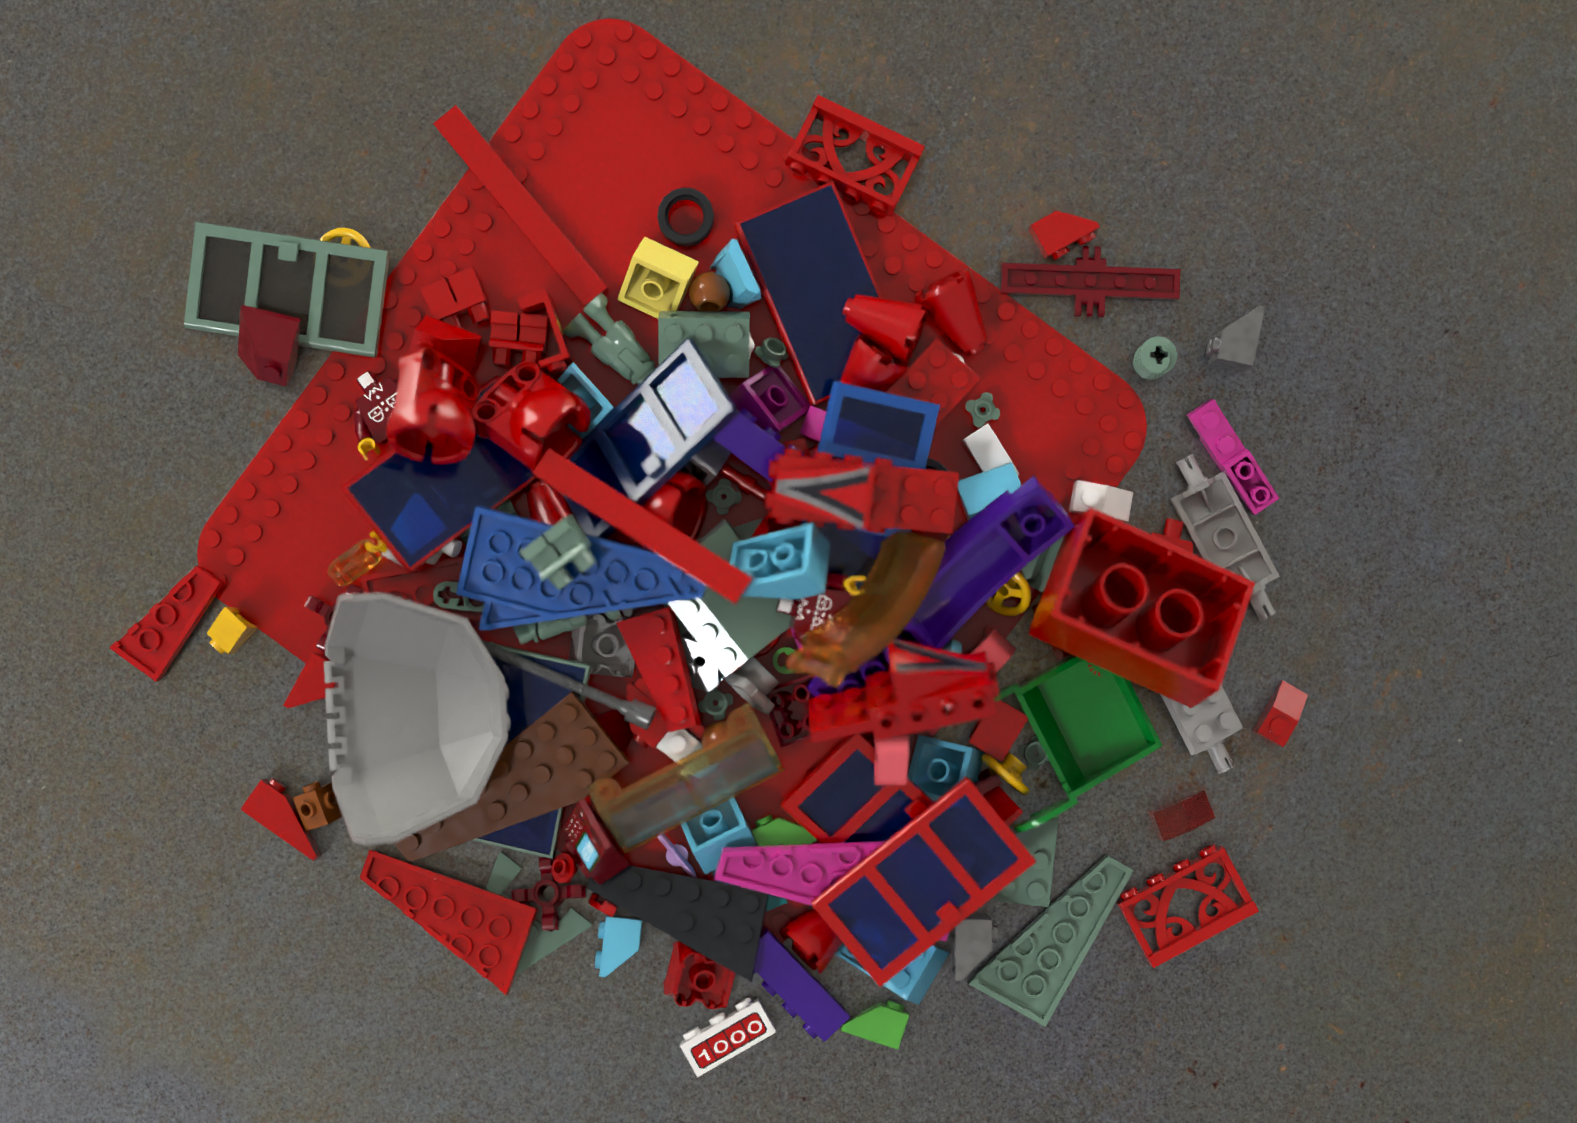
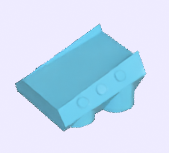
[710,239,762,309]

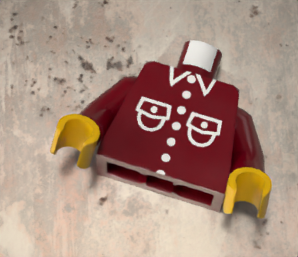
[354,371,399,460]
[776,573,866,668]

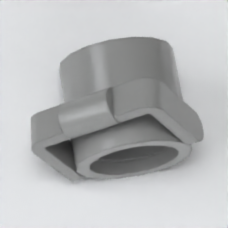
[725,656,779,714]

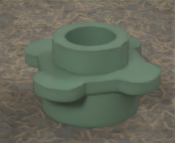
[755,337,788,368]
[965,392,1000,427]
[706,479,742,515]
[698,687,733,721]
[1018,736,1050,771]

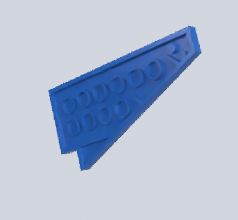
[456,505,707,631]

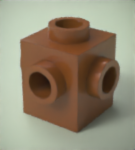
[293,781,343,831]

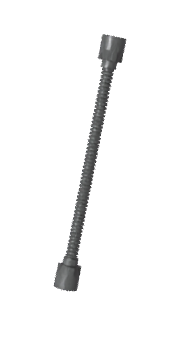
[479,638,657,730]

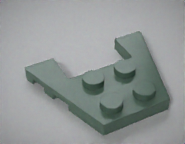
[485,851,593,976]

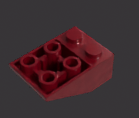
[766,671,819,748]

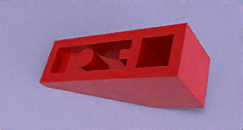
[240,778,322,861]

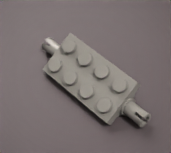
[1170,454,1280,621]
[1160,685,1243,774]

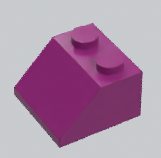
[729,365,810,434]

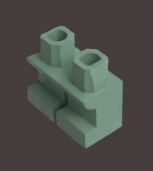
[520,514,597,590]

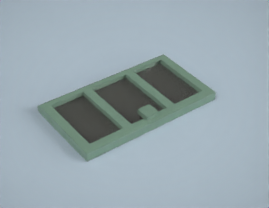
[184,222,390,358]

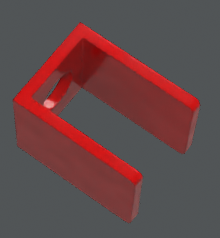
[966,700,1028,762]

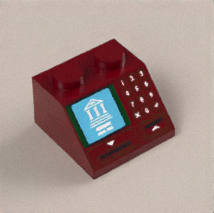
[563,798,630,885]

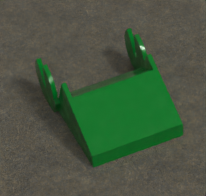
[977,655,1163,833]

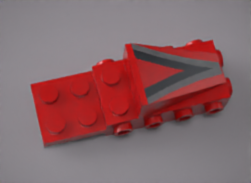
[765,448,959,534]
[808,639,1000,743]

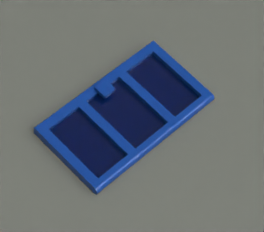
[801,381,940,598]

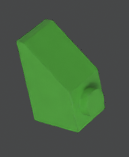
[752,815,817,846]
[840,1000,909,1050]

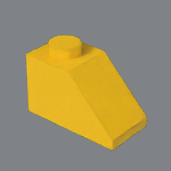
[207,607,258,654]

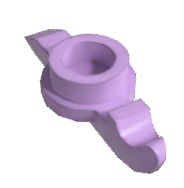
[656,831,697,878]

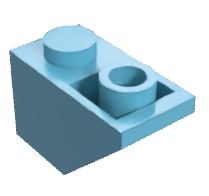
[595,915,643,977]

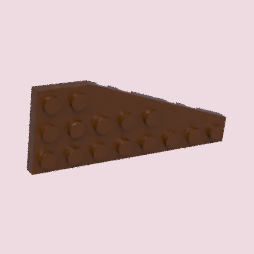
[393,691,631,862]

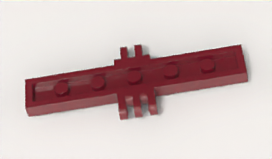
[1000,246,1181,317]

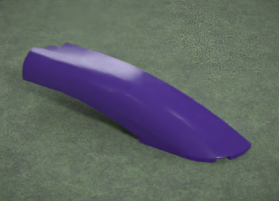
[807,476,1075,697]

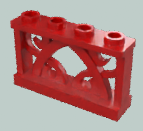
[785,95,925,216]
[1116,844,1259,968]

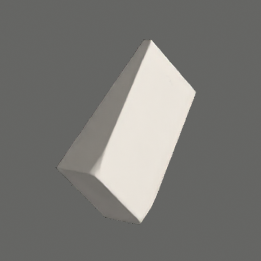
[962,424,1020,476]

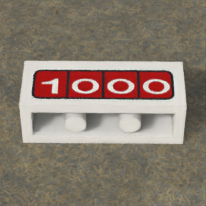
[680,997,776,1077]

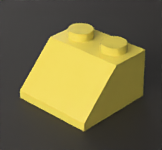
[617,237,699,319]

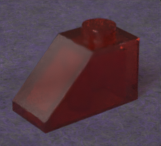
[1148,790,1215,841]

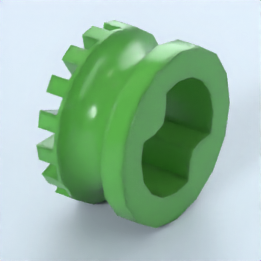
[773,647,799,674]

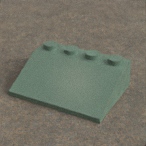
[668,522,792,677]

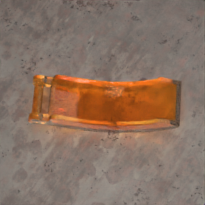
[787,530,945,686]

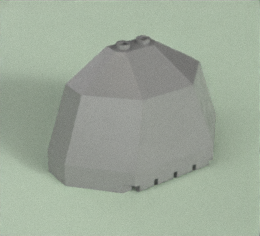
[324,593,510,845]

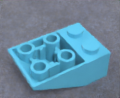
[836,918,949,1005]

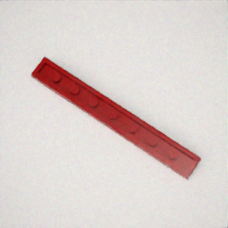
[433,105,608,307]
[532,448,753,605]

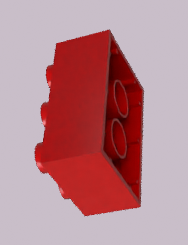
[1028,507,1255,708]

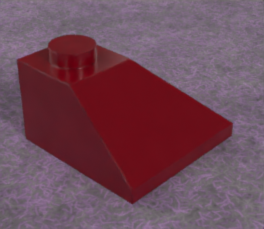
[238,305,301,386]

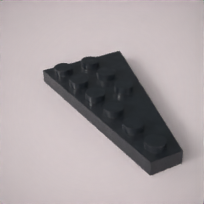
[587,866,769,982]

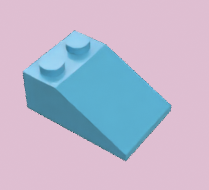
[730,523,830,599]

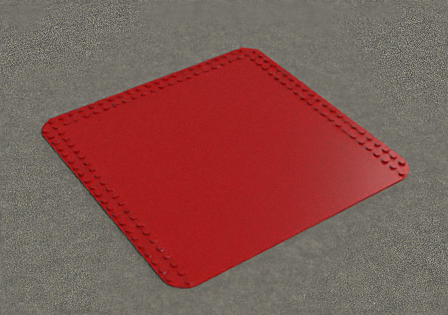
[197,18,1147,944]

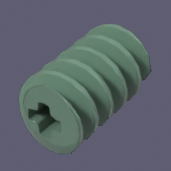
[1132,336,1177,380]

